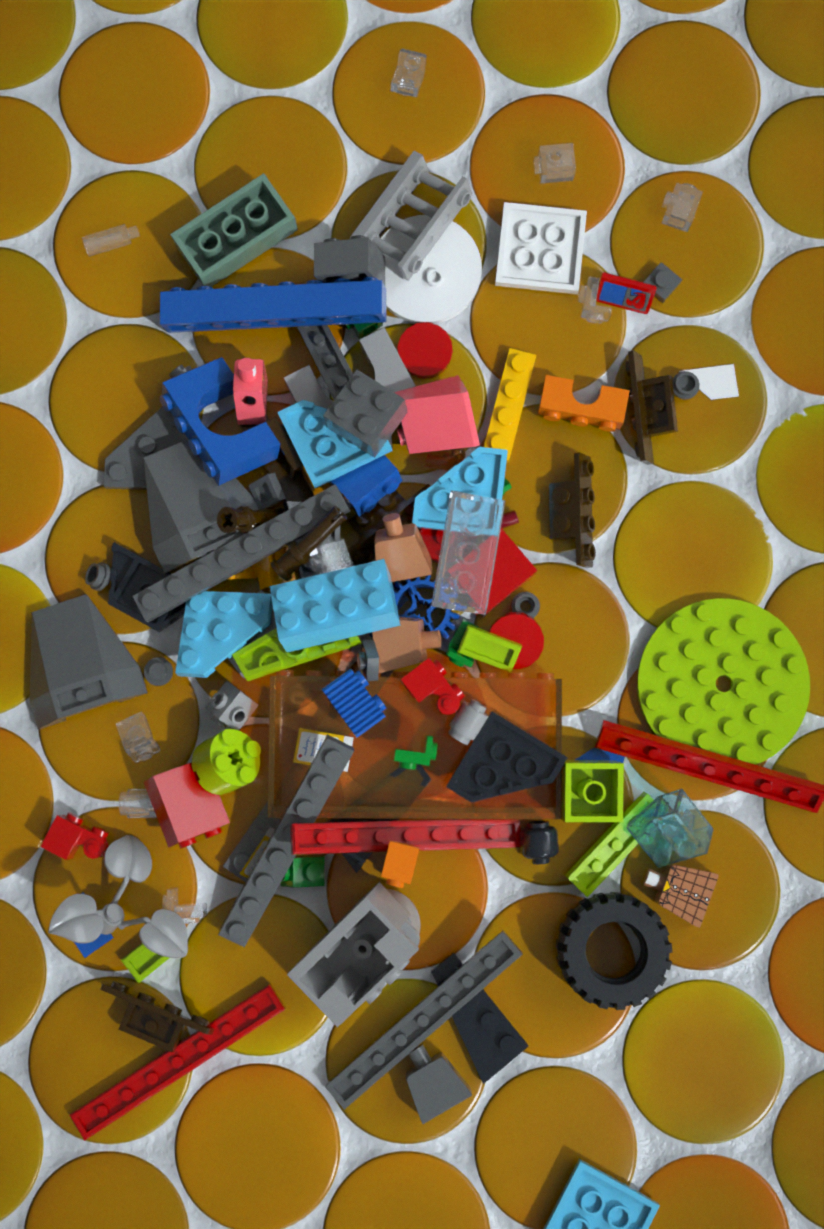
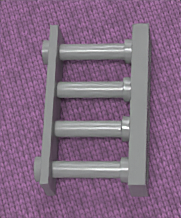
[350,151,472,281]

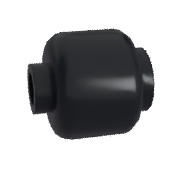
[520,820,559,865]

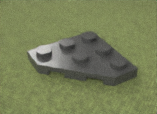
[104,406,188,490]

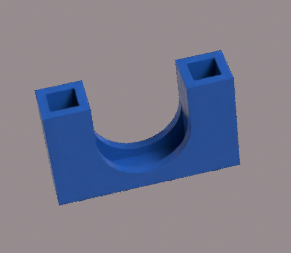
[160,357,280,486]

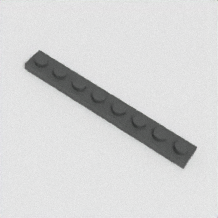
[133,484,350,622]
[218,734,354,947]
[325,930,523,1110]

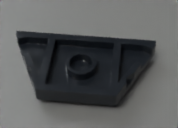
[108,542,186,633]

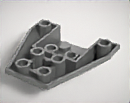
[144,439,259,574]
[30,594,148,730]

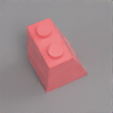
[394,375,480,454]

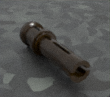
[270,505,347,581]
[217,506,285,533]

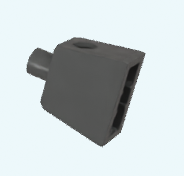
[406,1044,472,1124]

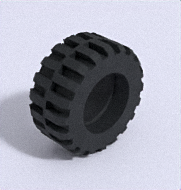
[555,892,673,1010]

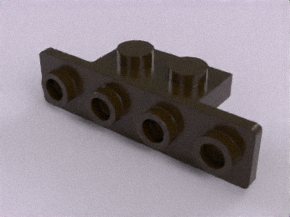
[626,350,678,465]
[236,414,315,502]
[549,452,596,568]
[342,484,430,567]
[100,981,214,1052]

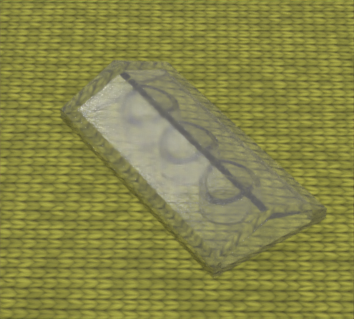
[431,490,505,615]

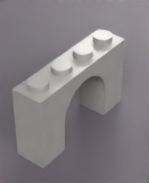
[284,327,415,409]

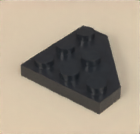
[446,711,568,803]

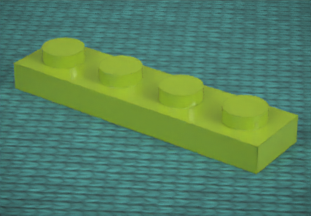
[564,791,667,898]

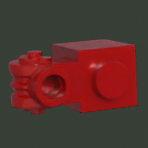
[400,658,465,715]
[40,812,109,860]

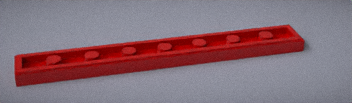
[594,720,824,813]
[290,818,521,855]
[69,983,286,1141]

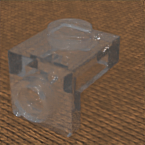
[390,49,427,98]
[578,277,612,324]
[163,887,208,924]

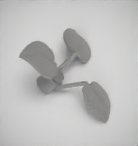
[48,835,188,958]

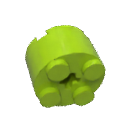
[192,729,261,795]

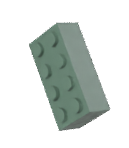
[170,173,298,287]

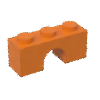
[538,375,630,432]
[381,840,420,888]

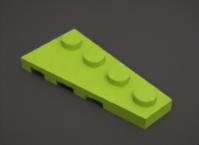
[232,628,362,681]

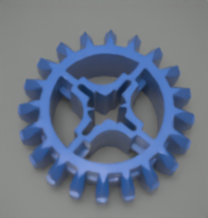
[394,575,460,640]

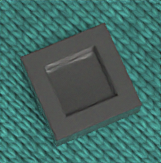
[643,262,682,303]
[248,473,286,509]
[357,639,379,681]

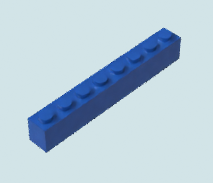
[160,277,387,333]

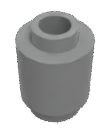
[448,699,489,745]

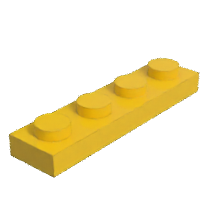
[484,348,536,463]

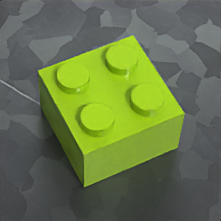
[558,760,624,822]

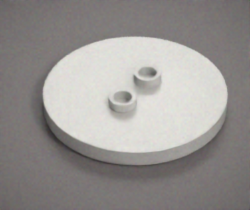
[381,215,482,324]

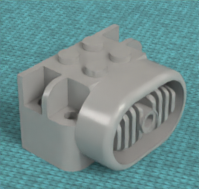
[287,882,421,1027]

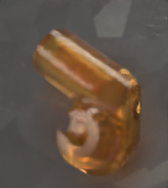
[425,448,466,471]

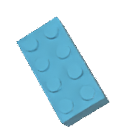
[270,559,401,652]

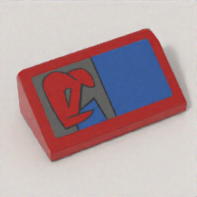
[595,272,657,314]

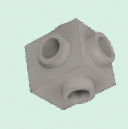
[205,681,259,730]

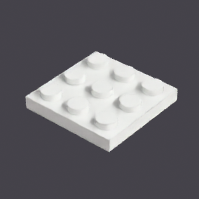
[495,202,587,294]

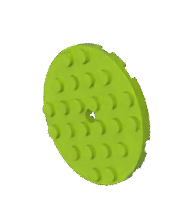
[637,598,810,765]

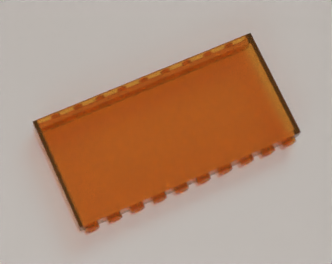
[268,670,562,819]

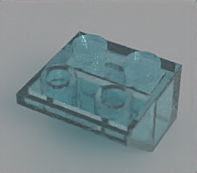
[626,789,713,868]

